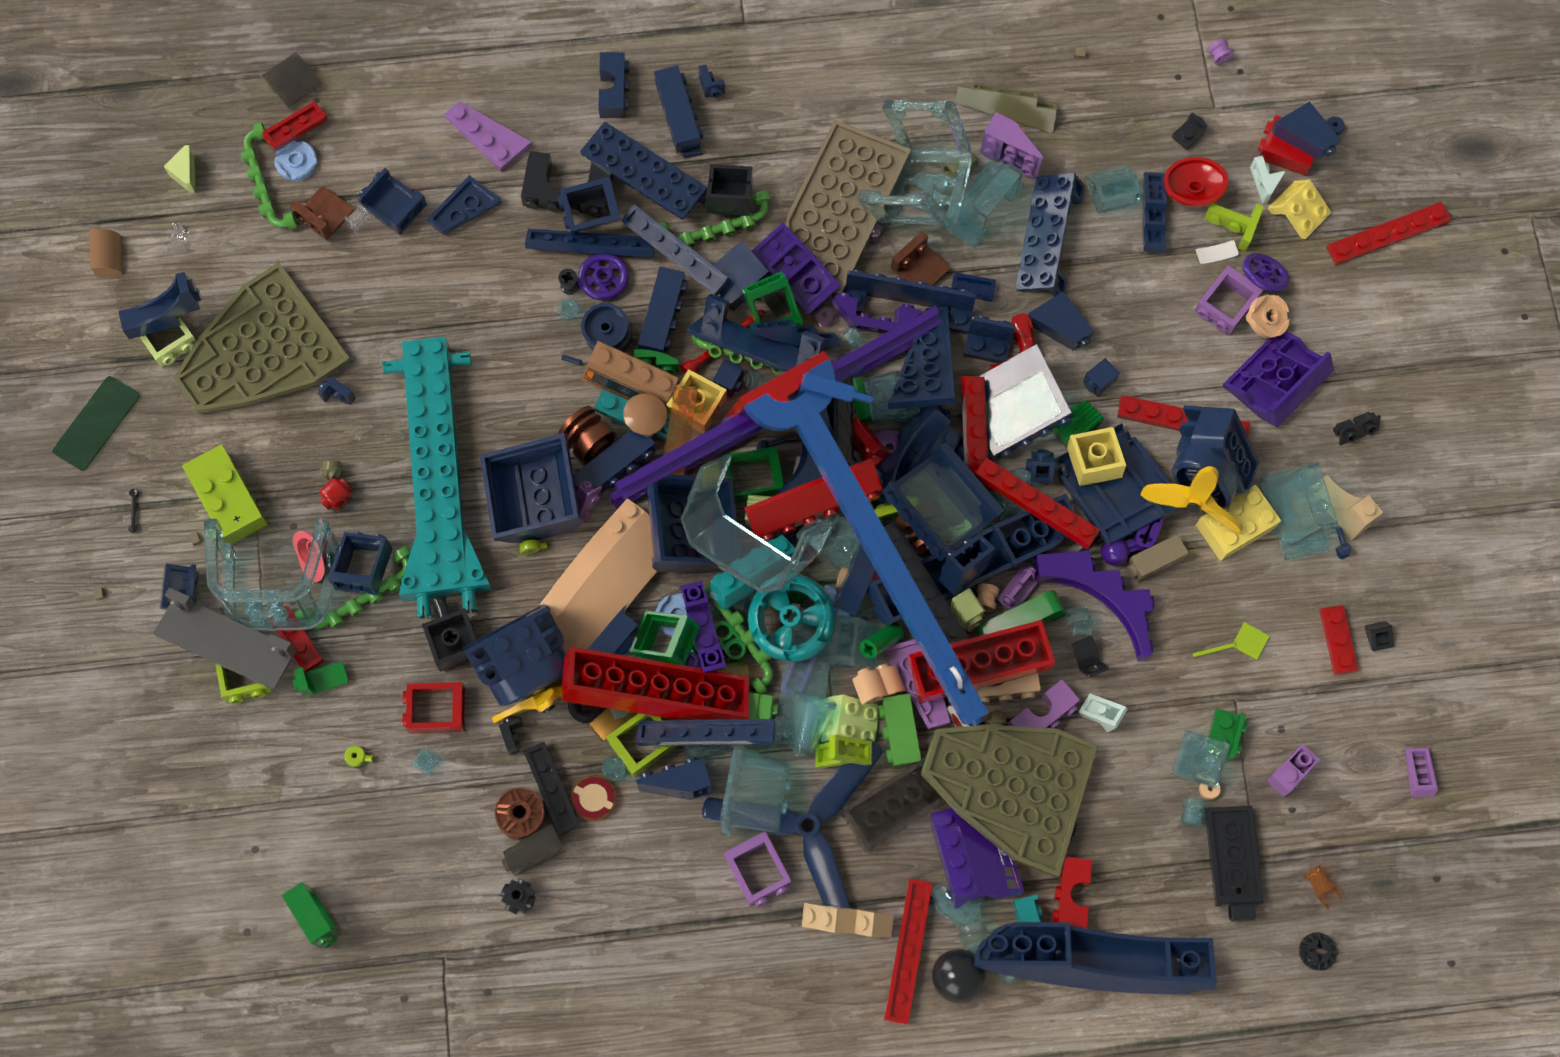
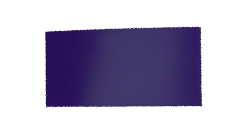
[751,222,841,315]

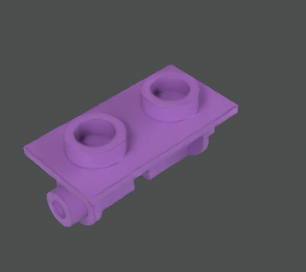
[576,481,602,524]
[996,566,1037,610]

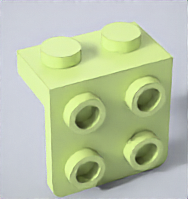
[821,694,879,743]

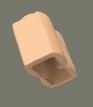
[852,663,906,705]

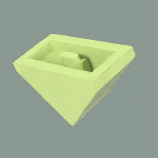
[164,145,195,193]

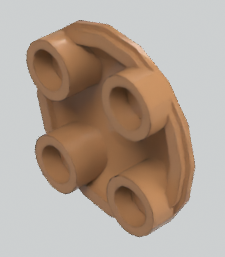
[623,394,667,437]

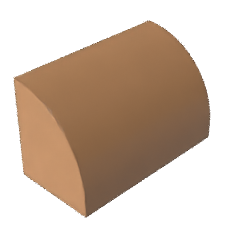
[89,229,123,278]

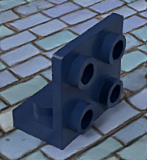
[963,316,1015,363]

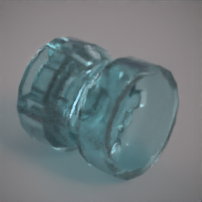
[602,756,627,783]
[1180,798,1206,826]

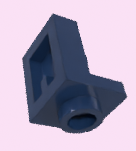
[698,64,725,98]
[318,376,356,405]

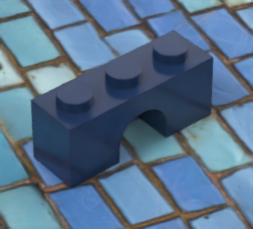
[598,52,630,118]

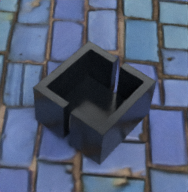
[706,164,753,216]

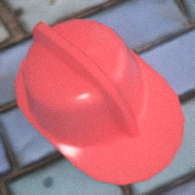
[293,531,329,582]

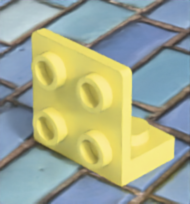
[1267,180,1331,239]

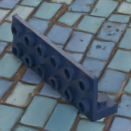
[580,121,707,220]
[1015,173,1085,297]
[845,270,976,334]
[687,294,825,372]

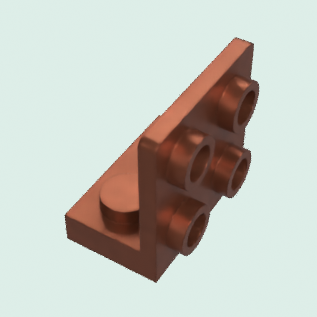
[289,186,354,241]
[891,230,950,286]

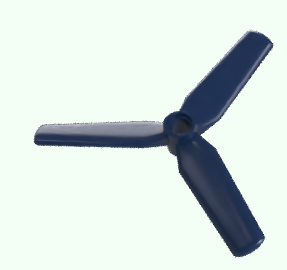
[702,739,883,908]

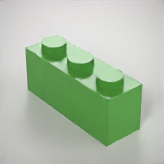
[878,694,921,769]

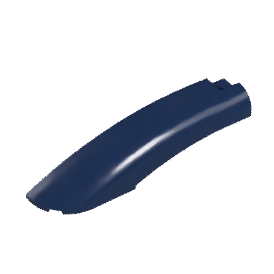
[867,494,1072,625]
[974,922,1217,994]

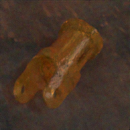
[1302,864,1342,910]

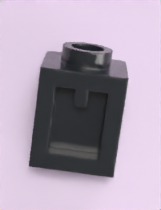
[1171,112,1207,151]
[498,716,524,755]

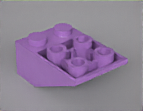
[980,112,1043,178]

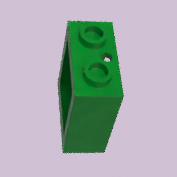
[742,272,803,327]
[720,446,784,503]
[630,611,700,666]
[281,882,340,949]

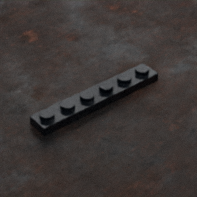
[884,520,968,644]

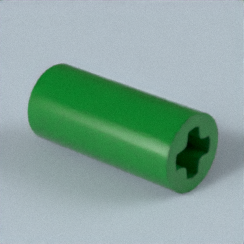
[853,376,879,424]
[860,623,904,659]

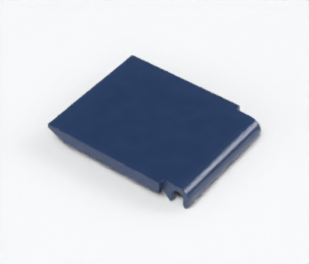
[1054,423,1178,546]

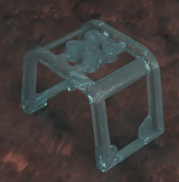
[858,100,971,228]
[204,518,340,630]

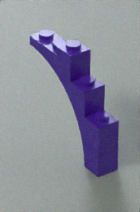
[1033,550,1155,661]

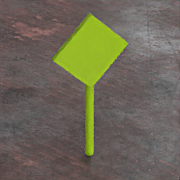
[1193,622,1270,660]

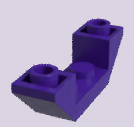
[832,293,921,334]
[680,580,726,673]

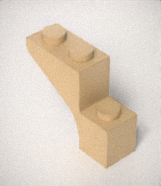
[802,903,894,938]

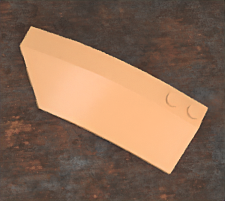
[539,498,658,653]

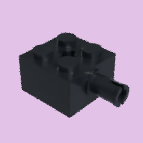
[422,597,477,672]

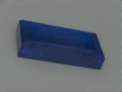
[951,272,996,302]

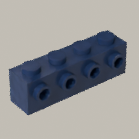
[654,65,703,154]
[638,266,688,354]
[573,430,656,498]

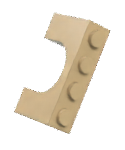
[947,673,1041,705]

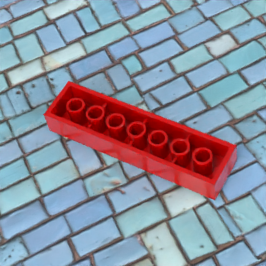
[561,647,749,720]

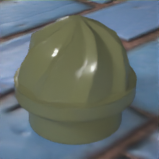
[320,461,343,480]
[984,710,1007,726]

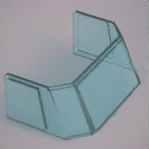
[681,454,831,593]

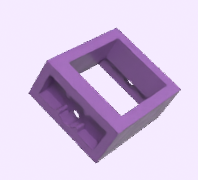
[1194,265,1263,335]
[724,832,791,907]

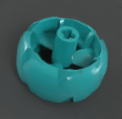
[748,574,836,662]

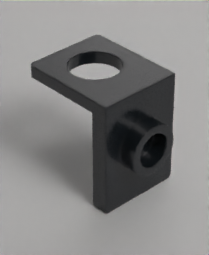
[1071,636,1109,678]

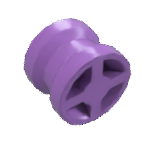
[1208,39,1234,65]

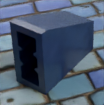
[1271,101,1340,160]
[1028,292,1094,350]

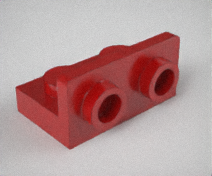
[853,417,891,468]

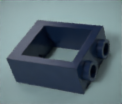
[557,177,621,234]
[328,532,393,595]
[588,611,639,655]

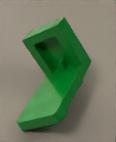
[292,662,349,697]

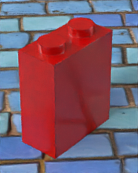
[1257,115,1314,176]

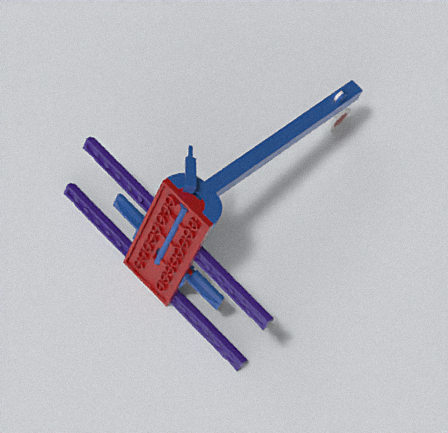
[608,305,988,727]

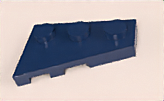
[427,175,502,235]

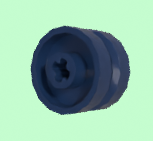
[581,303,632,351]

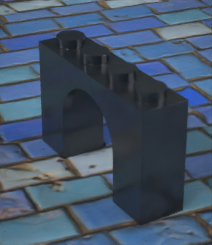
[521,151,613,217]

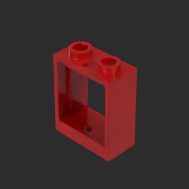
[402,682,465,733]

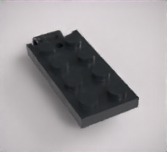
[1204,806,1264,922]

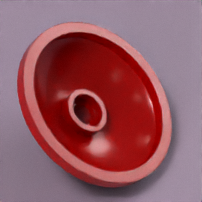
[1164,157,1229,207]

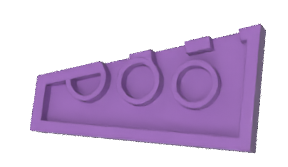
[884,639,951,730]

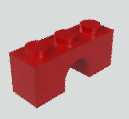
[1052,857,1092,928]

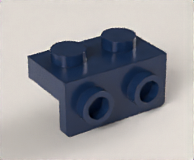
[160,563,199,610]

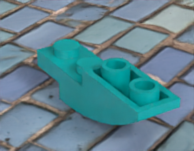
[594,389,684,443]

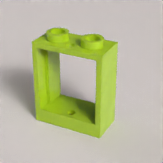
[215,664,272,704]
[606,713,677,778]

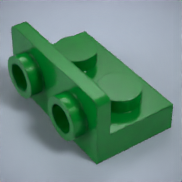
[1204,708,1248,761]

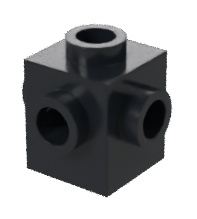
[500,878,536,915]

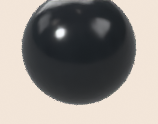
[932,948,986,1003]

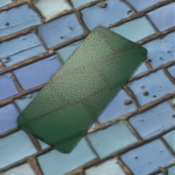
[52,376,140,471]

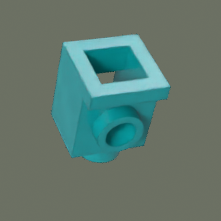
[1012,894,1043,922]

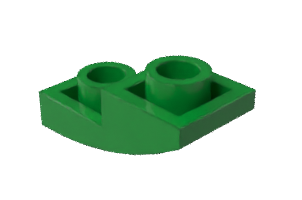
[634,349,679,374]

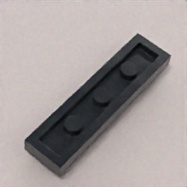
[523,742,580,836]

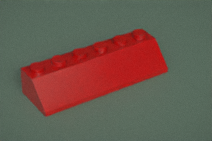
[745,458,882,543]

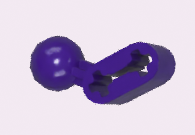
[1101,517,1164,566]

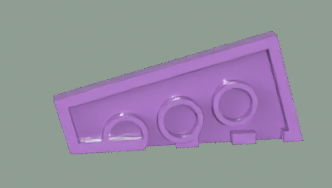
[444,101,532,172]

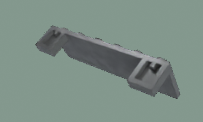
[154,588,297,690]

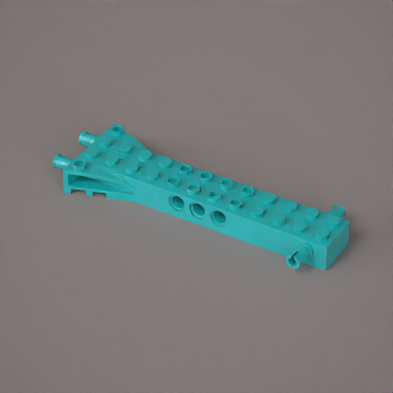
[382,336,492,619]

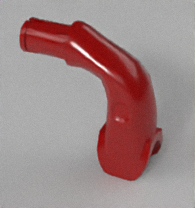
[989,313,1035,370]

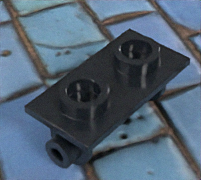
[1333,412,1381,446]

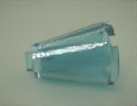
[789,691,837,758]

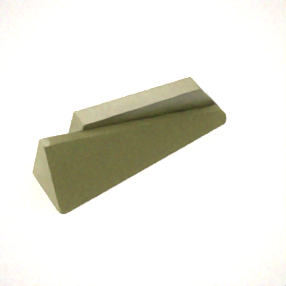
[956,83,1058,133]

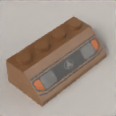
[580,340,678,406]

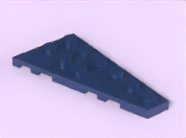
[888,307,955,409]

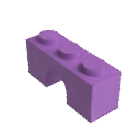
[1007,680,1080,728]

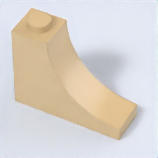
[1308,475,1383,541]

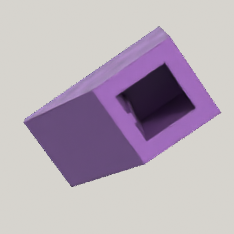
[1266,743,1320,797]

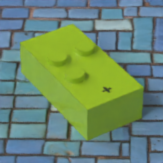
[182,444,268,546]

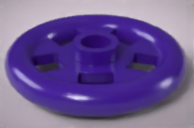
[1242,253,1290,292]
[578,254,629,301]

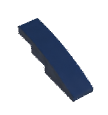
[1142,172,1167,252]
[750,320,840,347]
[834,542,875,616]

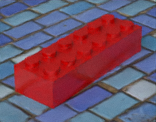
[907,620,1055,704]

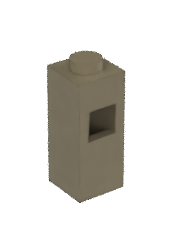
[1127,534,1189,582]

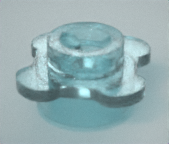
[411,748,439,775]

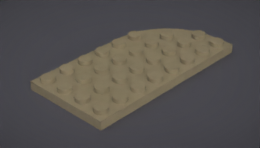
[785,120,911,295]

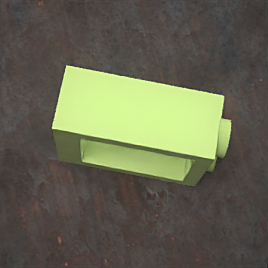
[140,317,196,368]

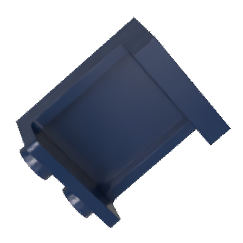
[358,168,427,235]

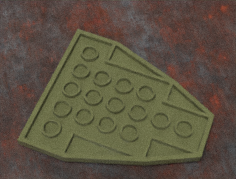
[173,262,351,414]
[921,725,1098,877]

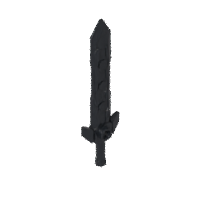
[833,353,864,467]

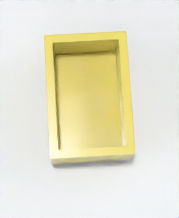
[1196,485,1281,561]

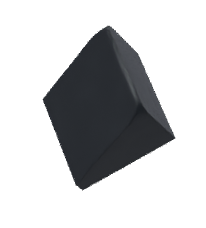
[1365,621,1394,651]

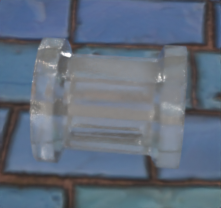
[343,204,372,233]

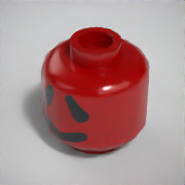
[319,478,353,511]

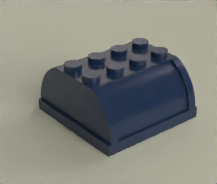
[480,433,583,543]
[645,474,741,574]

